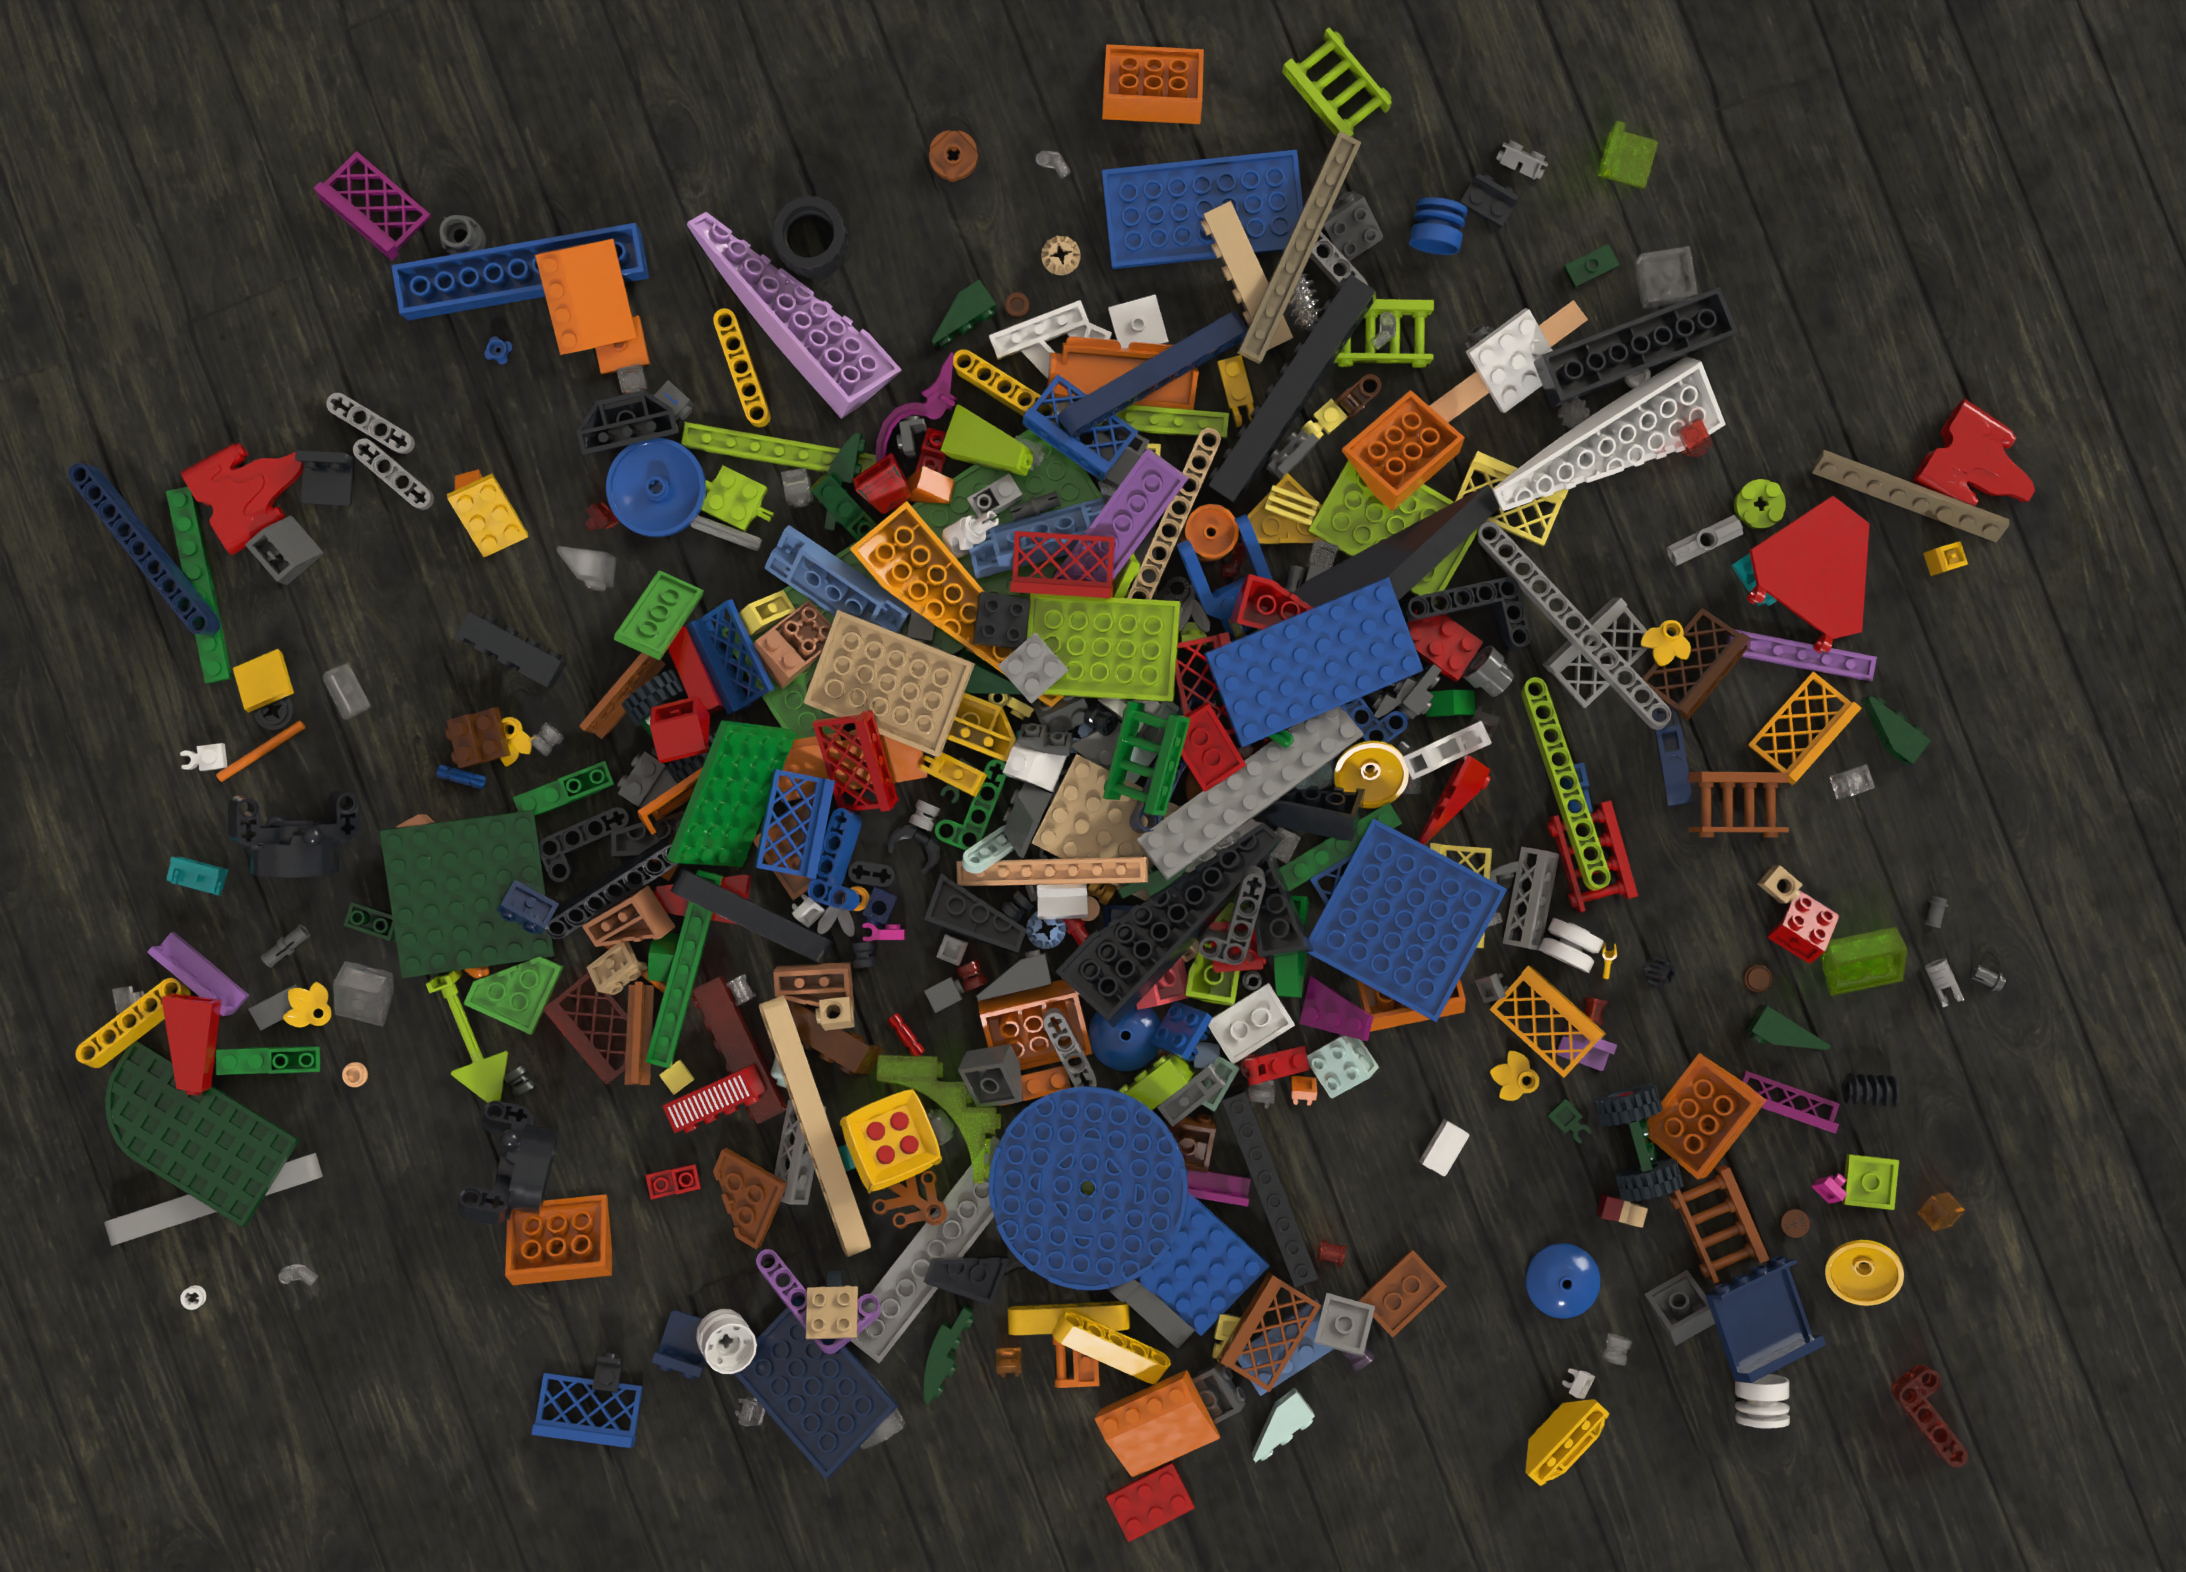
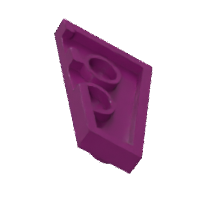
[1299,975,1373,1041]

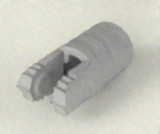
[1925,958,1964,1007]

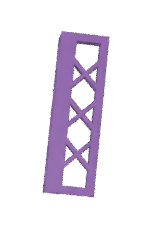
[147,932,249,1016]

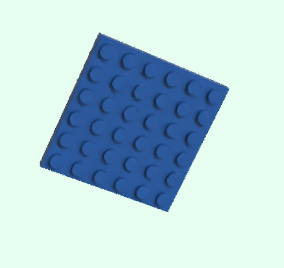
[1307,818,1507,1022]

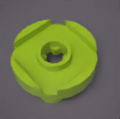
[1734,479,1786,530]

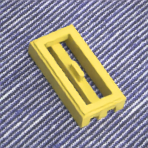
[1264,485,1319,526]

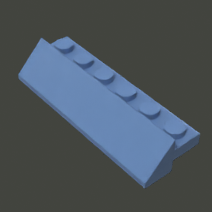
[969,496,1109,579]
[764,525,912,633]

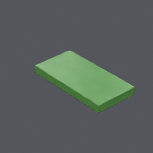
[614,570,704,660]

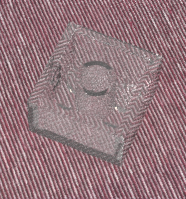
[1634,246,1698,309]

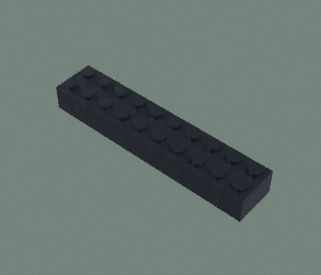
[1208,274,1376,506]

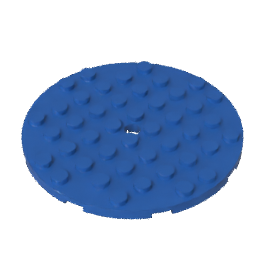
[989,1086,1188,1290]

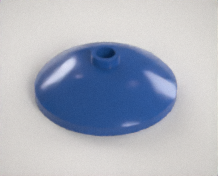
[1089,1005,1161,1071]
[1525,1243,1600,1318]

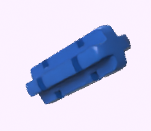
[437,765,486,789]

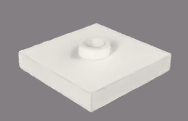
[1108,295,1169,348]

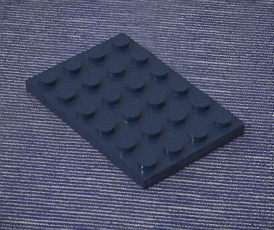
[734,1296,899,1479]

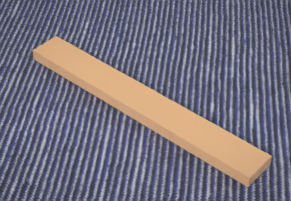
[1430,300,1588,423]
[957,857,1148,886]

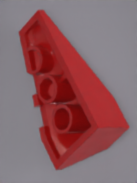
[1230,574,1314,630]
[1417,755,1491,845]

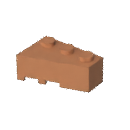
[582,885,675,947]
[773,962,854,1013]

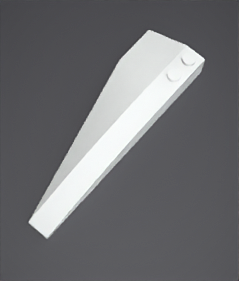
[1492,356,1726,511]

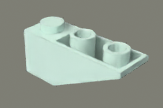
[1252,1387,1315,1462]

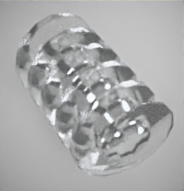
[1288,274,1322,330]

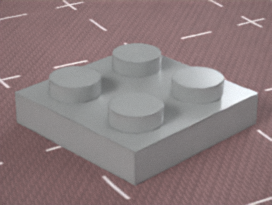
[998,632,1069,703]
[1314,1293,1375,1357]

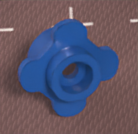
[484,336,513,365]

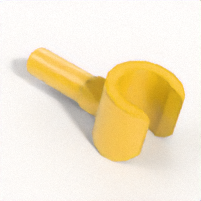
[1602,942,1617,979]

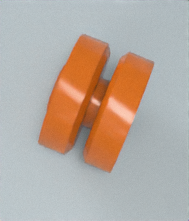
[1180,504,1239,563]

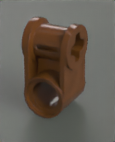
[1335,374,1381,420]

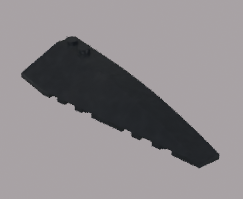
[1055,822,1282,1028]

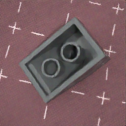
[977,949,1052,1001]

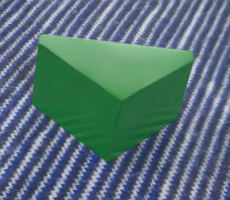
[1425,690,1475,717]
[647,933,679,983]

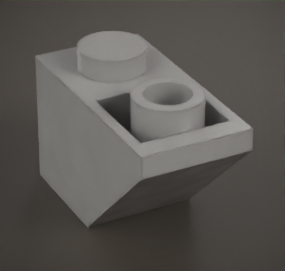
[967,473,1022,518]

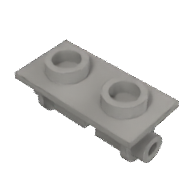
[1496,140,1548,180]

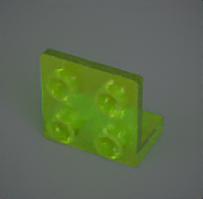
[1597,121,1658,189]

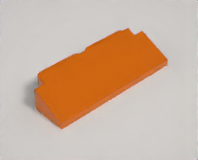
[1048,336,1199,410]
[778,730,928,802]
[638,767,703,835]

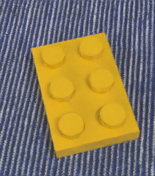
[447,474,528,557]

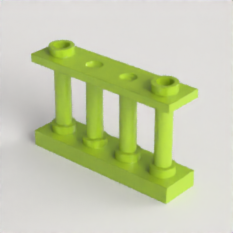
[1282,27,1392,138]
[1333,299,1434,368]

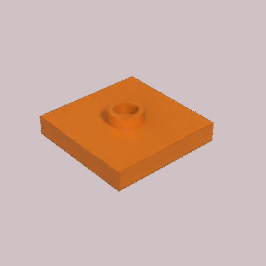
[595,316,650,375]

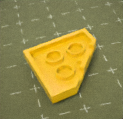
[1238,473,1325,544]

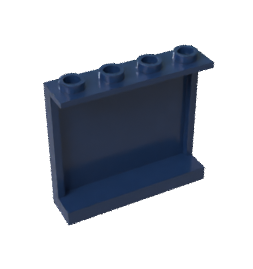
[1706,1256,1826,1383]

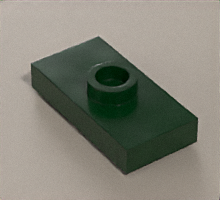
[1563,244,1620,289]

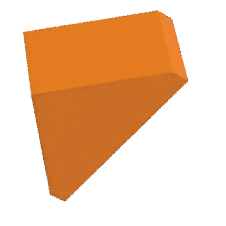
[906,466,955,504]

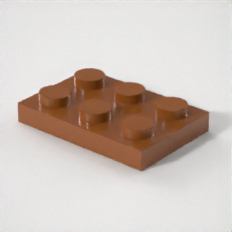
[1358,1249,1447,1338]

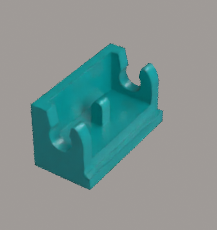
[167,857,228,896]

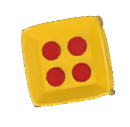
[840,1088,942,1193]

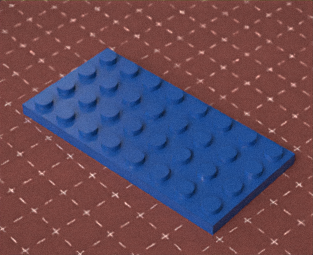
[1102,150,1303,269]
[1204,577,1423,747]

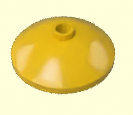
[1334,741,1409,808]
[1825,1240,1904,1306]

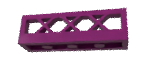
[1741,1070,1840,1134]
[1187,1170,1251,1206]

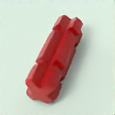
[887,1013,925,1058]

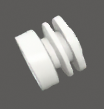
[696,1309,757,1374]
[1735,1374,1790,1428]

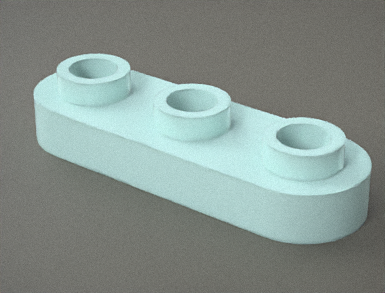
[962,825,1015,873]

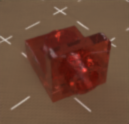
[1676,418,1713,458]

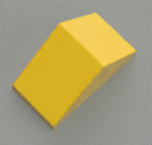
[1923,541,1968,576]

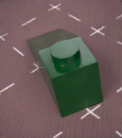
[960,649,1022,694]
[1745,1004,1831,1050]

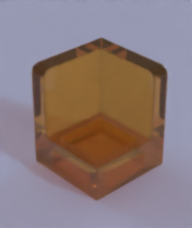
[1917,1192,1965,1232]

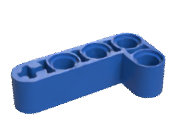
[1340,697,1408,743]
[807,808,862,911]

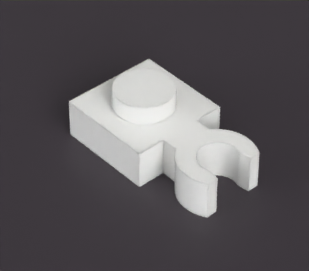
[180,743,227,771]

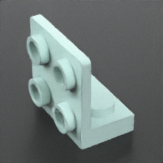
[1307,1035,1379,1098]

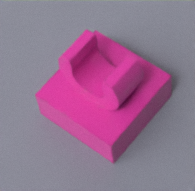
[1811,1173,1847,1204]

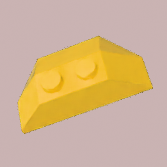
[947,693,1016,762]
[1525,1399,1609,1486]

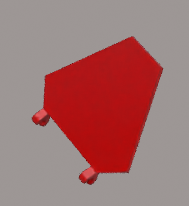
[1747,496,1869,653]

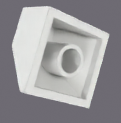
[1003,740,1067,792]

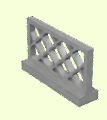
[1542,597,1648,708]

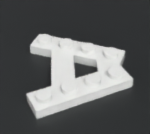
[989,300,1112,415]

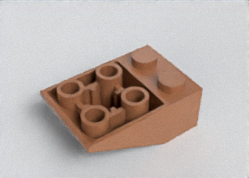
[753,600,832,689]

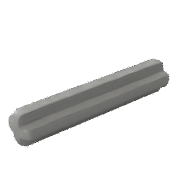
[691,515,762,551]

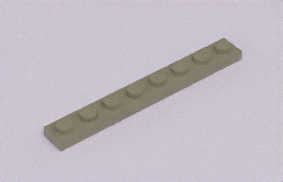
[1812,450,2009,543]

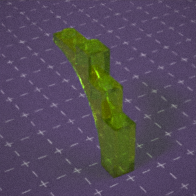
[877,1055,1001,1184]

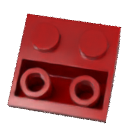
[650,696,710,764]

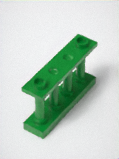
[1103,701,1191,816]

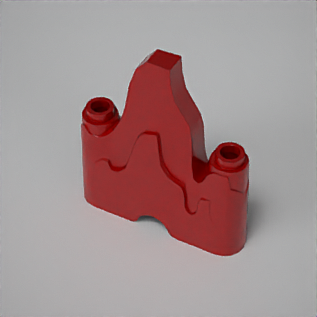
[1912,399,2035,506]
[181,443,303,555]

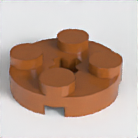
[929,130,978,182]

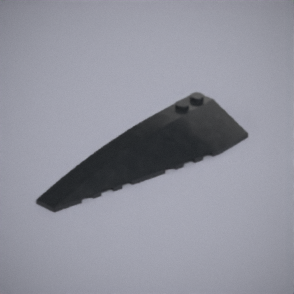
[1293,485,1500,607]

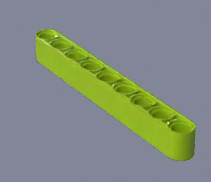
[1521,677,1611,891]

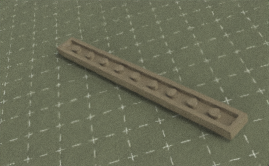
[1237,131,1361,364]

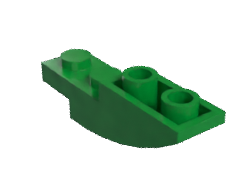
[513,761,614,816]
[1274,896,1309,998]
[216,1046,320,1075]

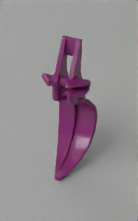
[875,352,957,462]

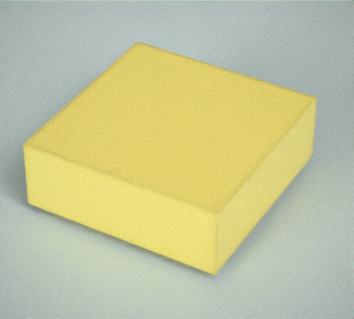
[659,1060,695,1095]

